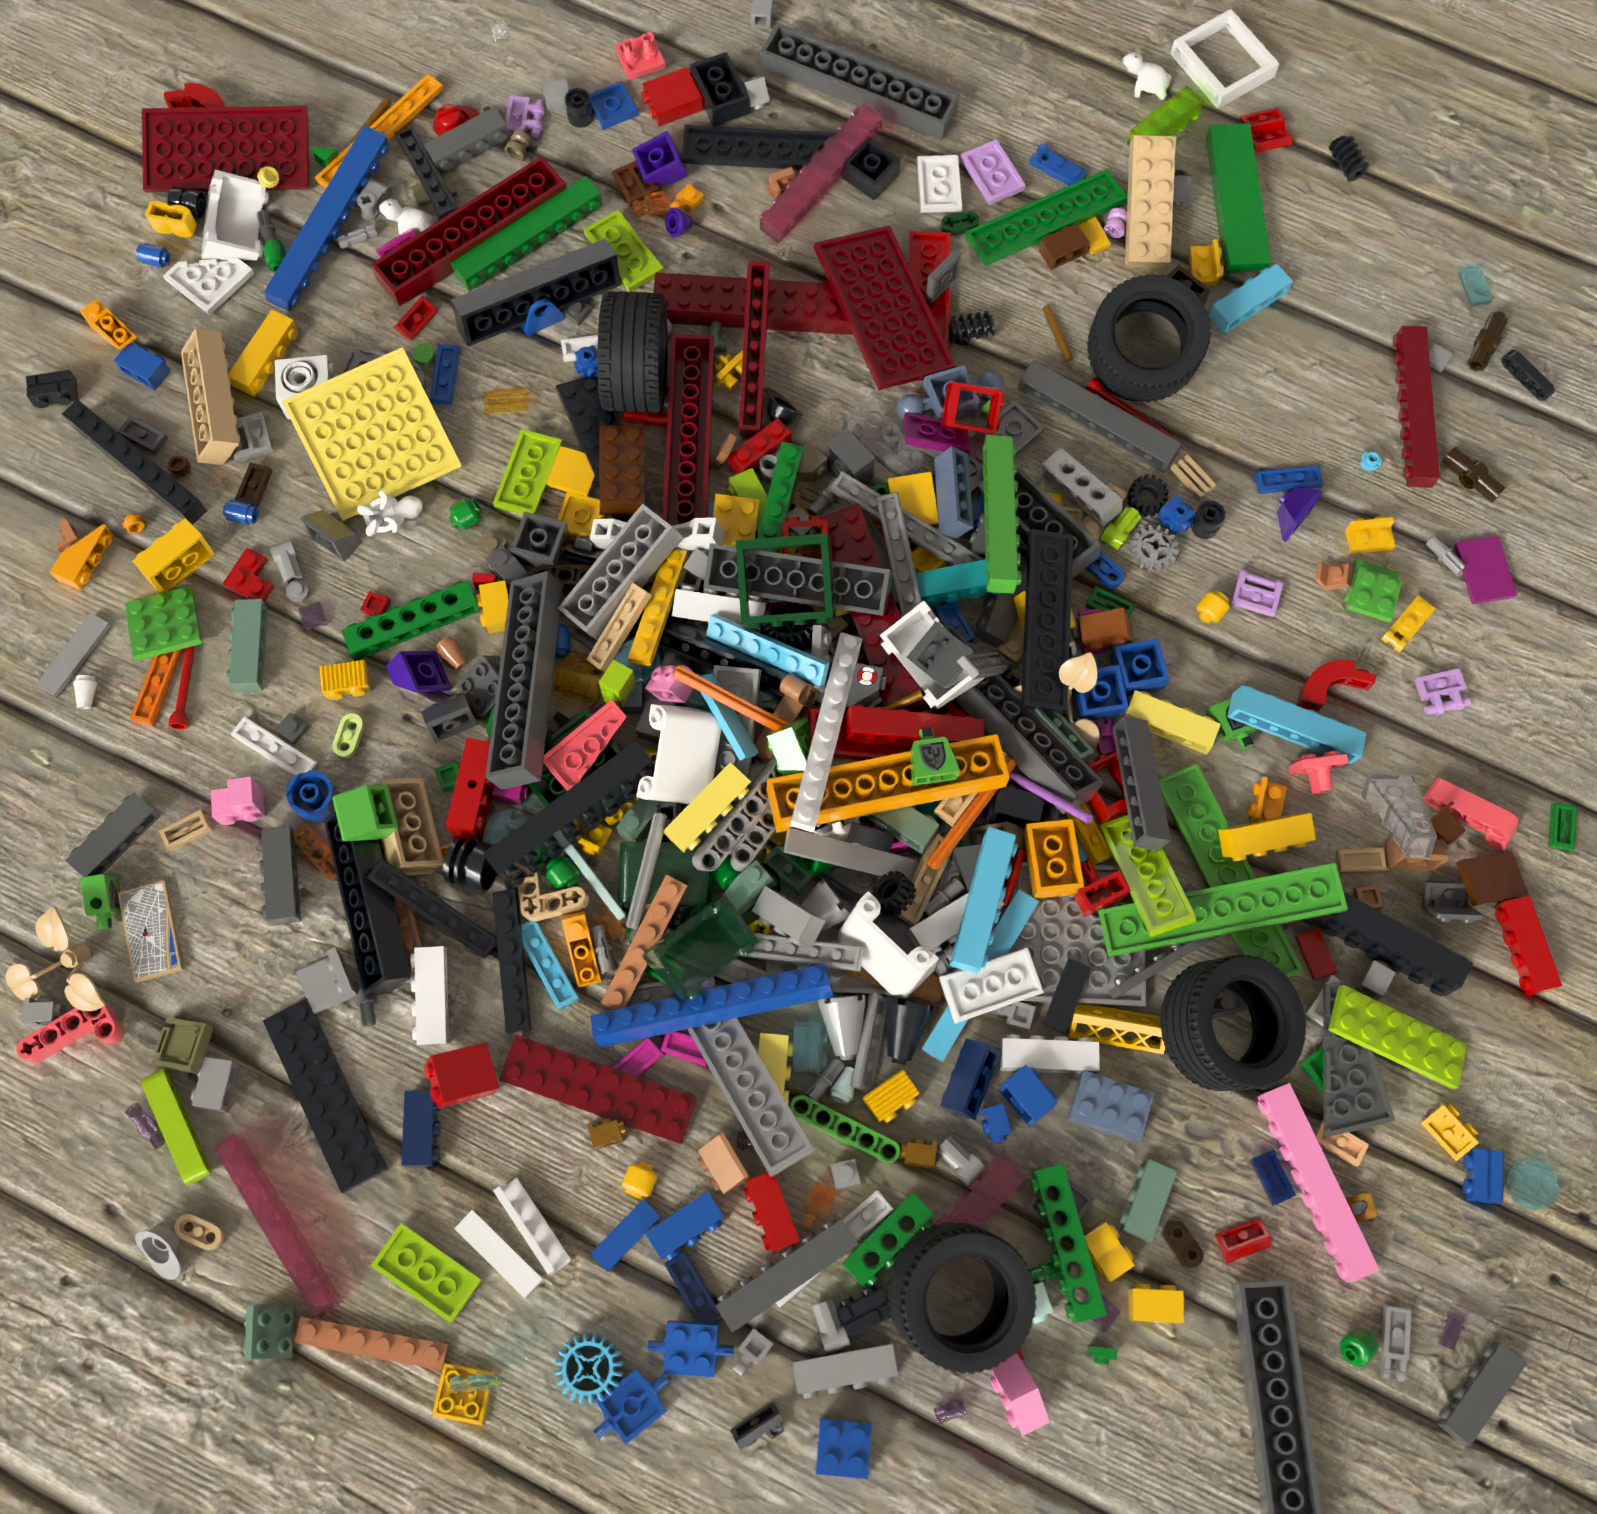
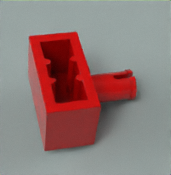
[1074,860,1131,918]

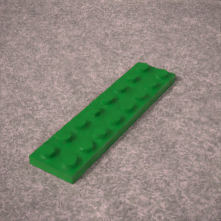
[965,169,1128,266]

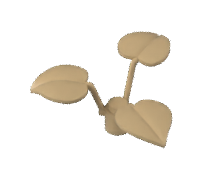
[1013,652,1100,751]
[6,906,106,1011]

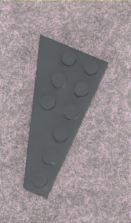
[1323,979,1395,1138]

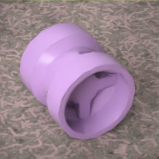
[1104,208,1127,238]

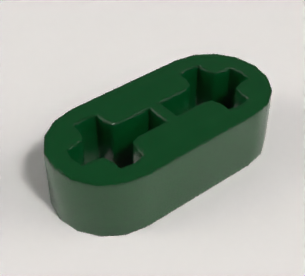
[940,211,979,236]

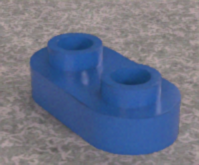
[1086,551,1124,588]

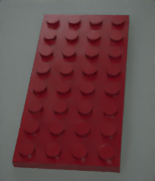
[142,106,310,192]
[813,225,956,390]

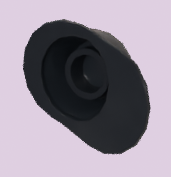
[764,387,804,427]

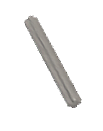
[626,813,667,929]

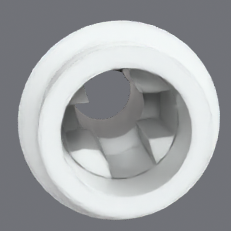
[73,675,97,709]

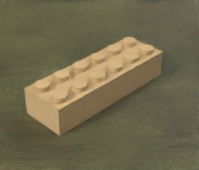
[1125,135,1176,269]
[181,328,240,465]

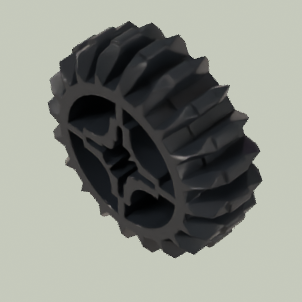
[760,602,822,652]

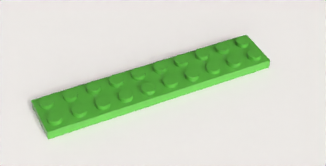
[1159,764,1304,978]
[1098,863,1348,958]

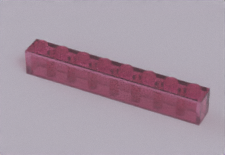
[759,103,883,244]
[212,1133,343,1317]

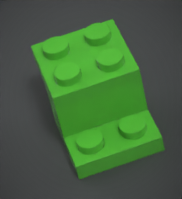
[1344,559,1403,623]

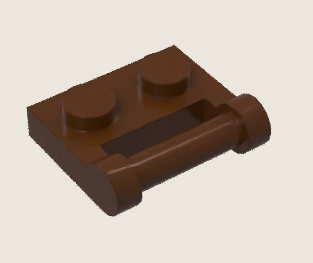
[612,161,663,207]

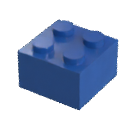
[1110,638,1170,696]
[1073,665,1129,721]
[998,1065,1058,1128]
[815,1418,872,1479]

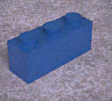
[645,1191,725,1261]

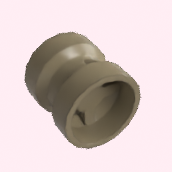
[505,130,532,160]

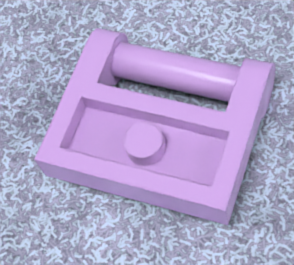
[1230,568,1284,617]

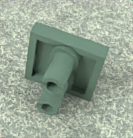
[243,1305,294,1360]

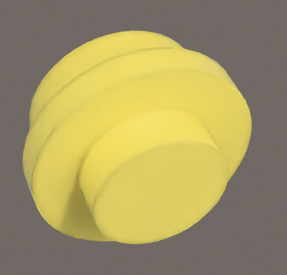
[258,167,279,188]

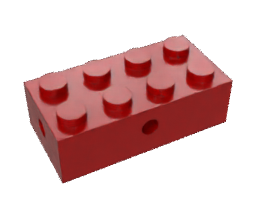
[446,738,494,843]

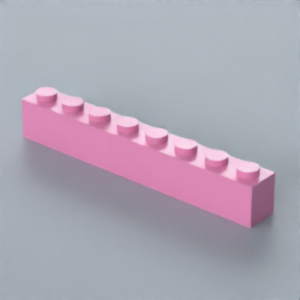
[1258,1083,1380,1283]

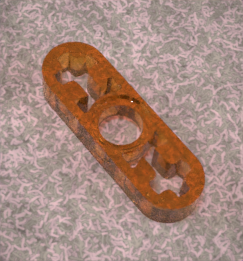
[293,825,337,882]

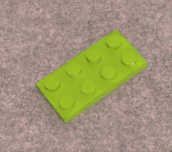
[583,210,664,292]
[493,429,563,515]
[371,1223,482,1324]

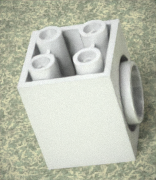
[275,355,339,420]

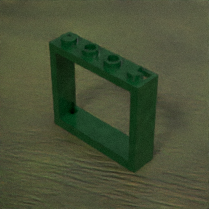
[736,533,836,629]

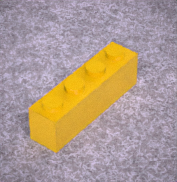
[228,310,298,397]
[1218,813,1316,861]

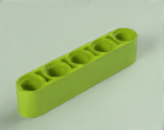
[141,1068,212,1186]

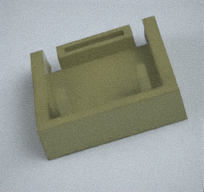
[151,1017,214,1074]

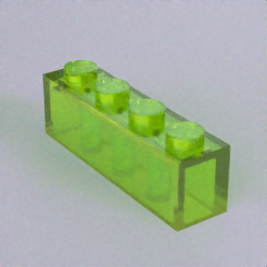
[1127,86,1204,146]

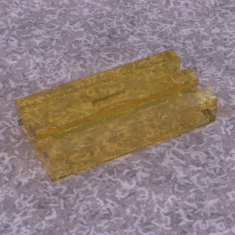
[484,390,528,414]

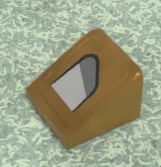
[1345,1192,1378,1222]

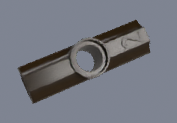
[1467,311,1508,372]
[1441,447,1506,502]

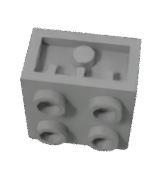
[297,947,357,1014]

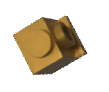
[587,1118,627,1150]
[900,1139,937,1168]

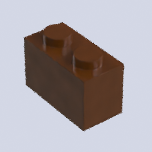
[1039,224,1090,270]

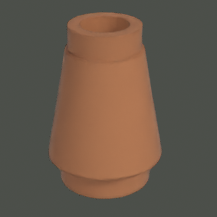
[436,636,467,670]

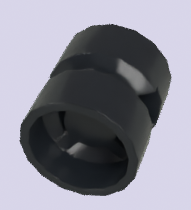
[564,88,593,128]
[167,186,206,218]
[1191,500,1226,539]

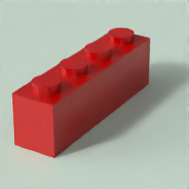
[1495,895,1563,997]

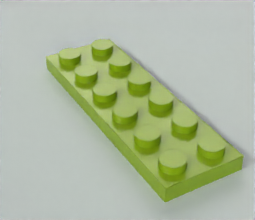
[1100,815,1197,937]
[1328,985,1467,1089]

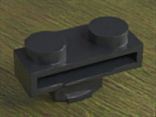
[560,536,603,566]

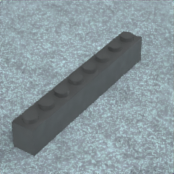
[1018,360,1182,473]

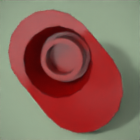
[433,104,480,136]

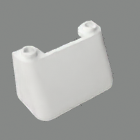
[201,170,269,261]
[880,601,984,708]
[637,704,721,804]
[838,891,939,999]

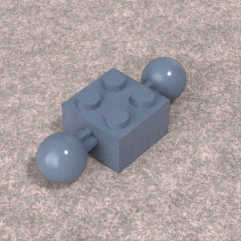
[897,365,1004,420]

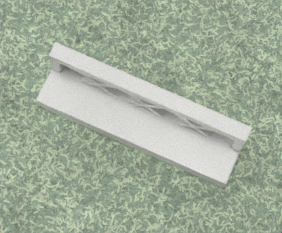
[493,1178,572,1276]

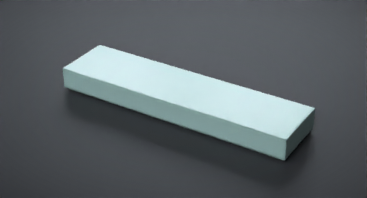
[564,844,627,926]

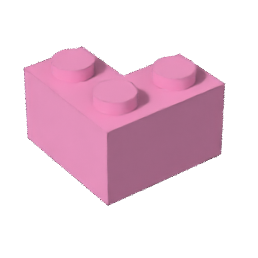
[211,777,265,825]
[990,1353,1049,1436]

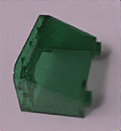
[617,841,714,915]
[641,895,759,1001]

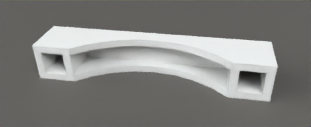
[590,518,725,551]

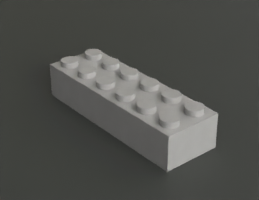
[558,504,683,641]

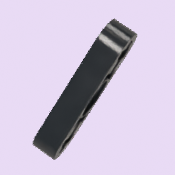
[1502,350,1555,401]

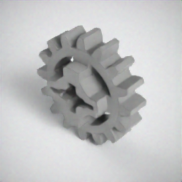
[1130,525,1179,572]

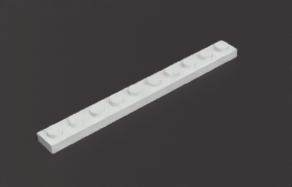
[790,632,863,832]

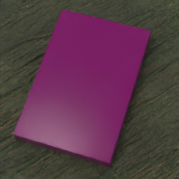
[903,413,970,455]
[1454,536,1517,604]

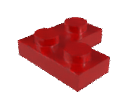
[223,547,274,602]

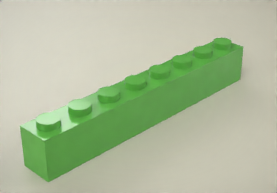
[983,435,1021,594]

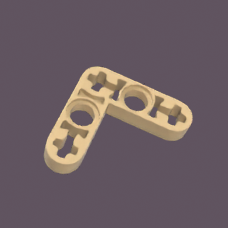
[518,870,589,922]

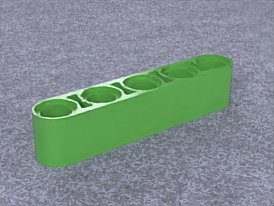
[790,1095,900,1165]

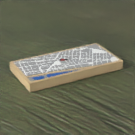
[118,880,184,983]

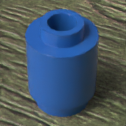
[136,243,170,268]
[223,499,259,525]
[555,624,571,659]

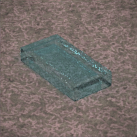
[1457,265,1493,307]

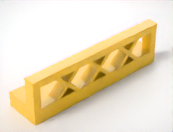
[1068,1004,1165,1054]

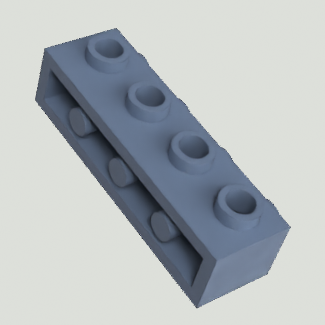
[934,446,974,539]

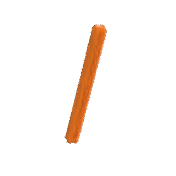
[673,665,790,731]
[927,756,1016,870]

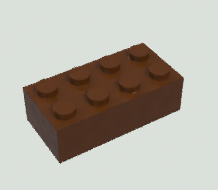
[599,425,645,516]

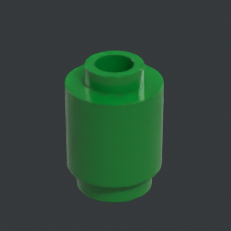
[263,239,286,272]

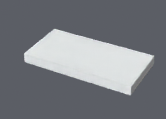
[939,947,1044,1023]

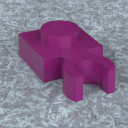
[1094,716,1117,756]

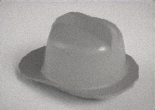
[135,1222,181,1280]

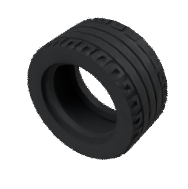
[1087,274,1211,403]
[597,291,668,413]
[1160,955,1306,1091]
[887,1222,1036,1374]

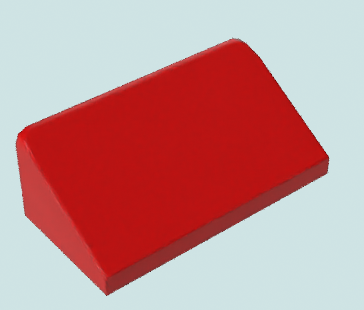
[393,295,438,340]
[1215,1218,1272,1263]

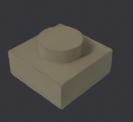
[477,532,508,557]

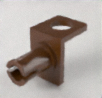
[1427,801,1466,844]

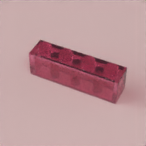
[936,1157,1025,1227]

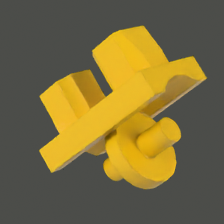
[714,351,743,391]

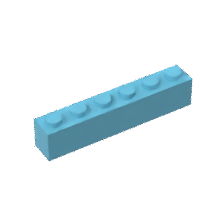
[1227,685,1366,764]
[949,827,1018,974]

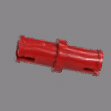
[624,411,668,428]

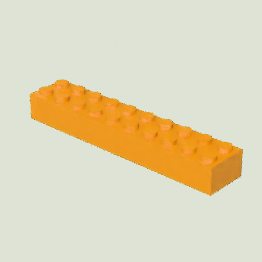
[766,734,1010,833]

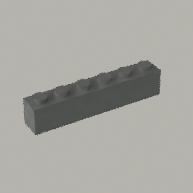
[1112,716,1171,851]
[716,1218,859,1333]

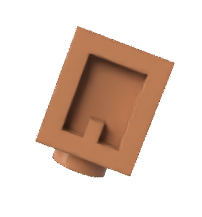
[767,167,794,202]
[55,518,81,553]
[1315,562,1353,591]

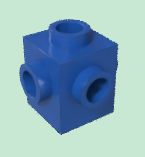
[573,345,598,378]
[1157,495,1195,535]

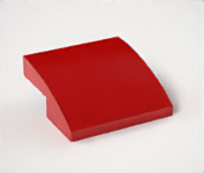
[1240,108,1293,153]

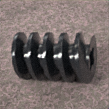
[1329,136,1370,182]
[949,310,995,344]

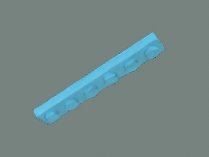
[706,614,829,686]

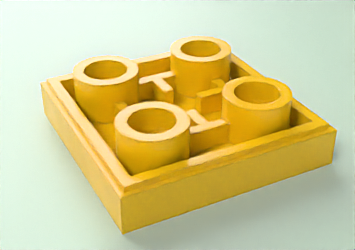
[546,446,595,497]
[432,1363,495,1425]

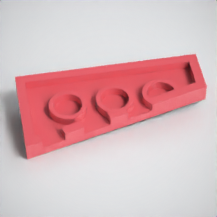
[543,700,627,791]

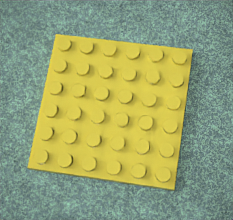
[282,347,462,522]

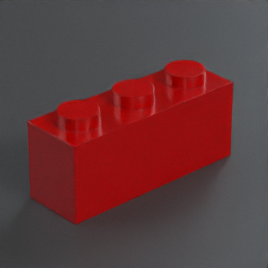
[728,418,792,475]
[743,1172,800,1254]

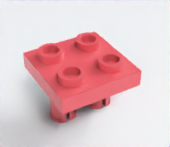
[614,32,666,81]
[1288,751,1348,795]

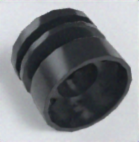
[443,836,497,893]

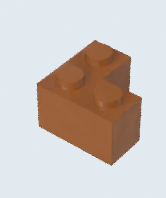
[1079,608,1134,650]

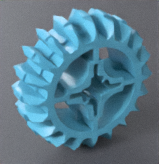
[554,1332,624,1405]

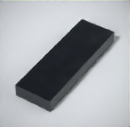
[1042,958,1091,1034]

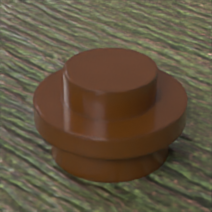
[168,455,191,477]

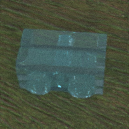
[793,1022,827,1074]

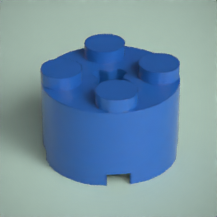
[286,770,339,823]

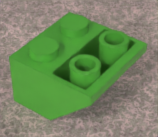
[332,784,398,841]

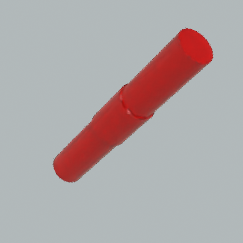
[1002,849,1026,908]

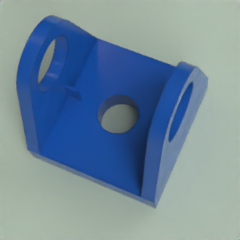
[521,270,565,337]

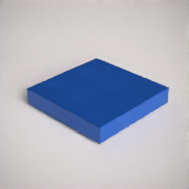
[590,81,639,130]

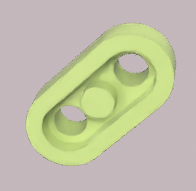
[332,713,364,759]

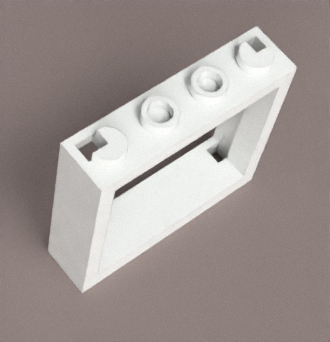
[1170,9,1279,109]

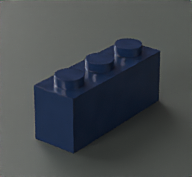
[940,1039,1001,1120]
[401,1090,442,1168]

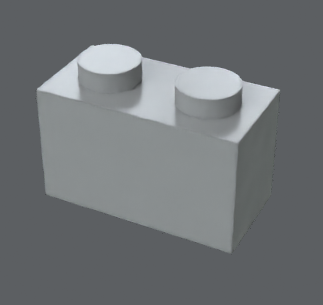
[191,1057,239,1113]

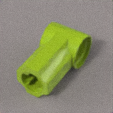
[1100,507,1142,551]

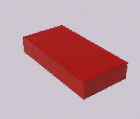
[1295,928,1337,981]

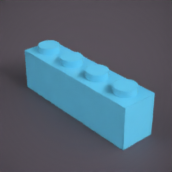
[1208,264,1293,334]

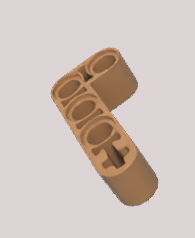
[754,673,818,764]

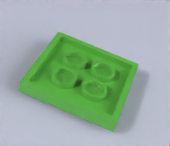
[125,585,203,661]

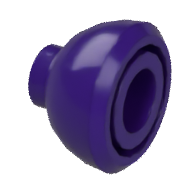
[665,207,693,237]

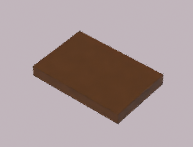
[1456,852,1529,907]

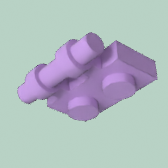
[505,96,545,138]
[1414,668,1471,715]

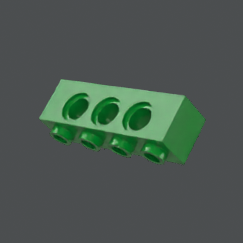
[842,1193,934,1287]

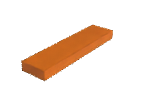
[129,649,183,726]

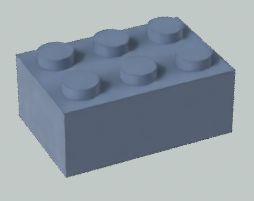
[1066,1070,1154,1144]

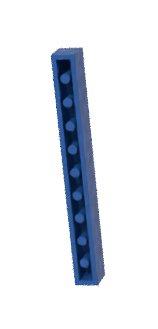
[264,125,389,312]
[590,963,834,1048]

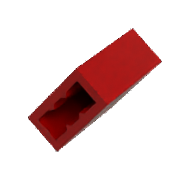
[641,67,703,126]
[424,1042,500,1109]

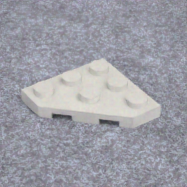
[163,258,254,315]

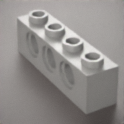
[1042,448,1122,527]

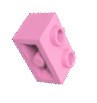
[646,665,694,703]

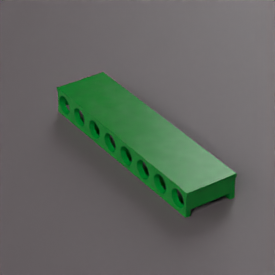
[1206,124,1271,275]

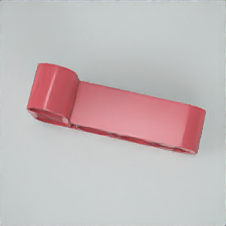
[1423,778,1519,851]
[16,1003,124,1063]

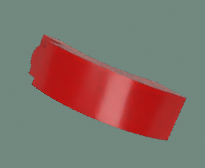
[164,83,226,108]
[1296,660,1376,712]

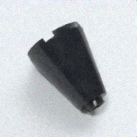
[886,997,934,1065]

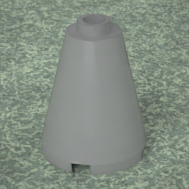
[789,878,850,936]
[818,994,866,1060]

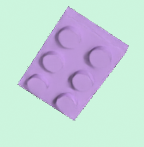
[960,139,1026,205]

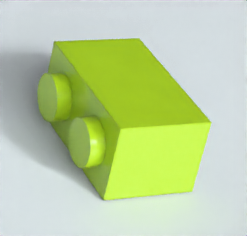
[599,660,637,709]

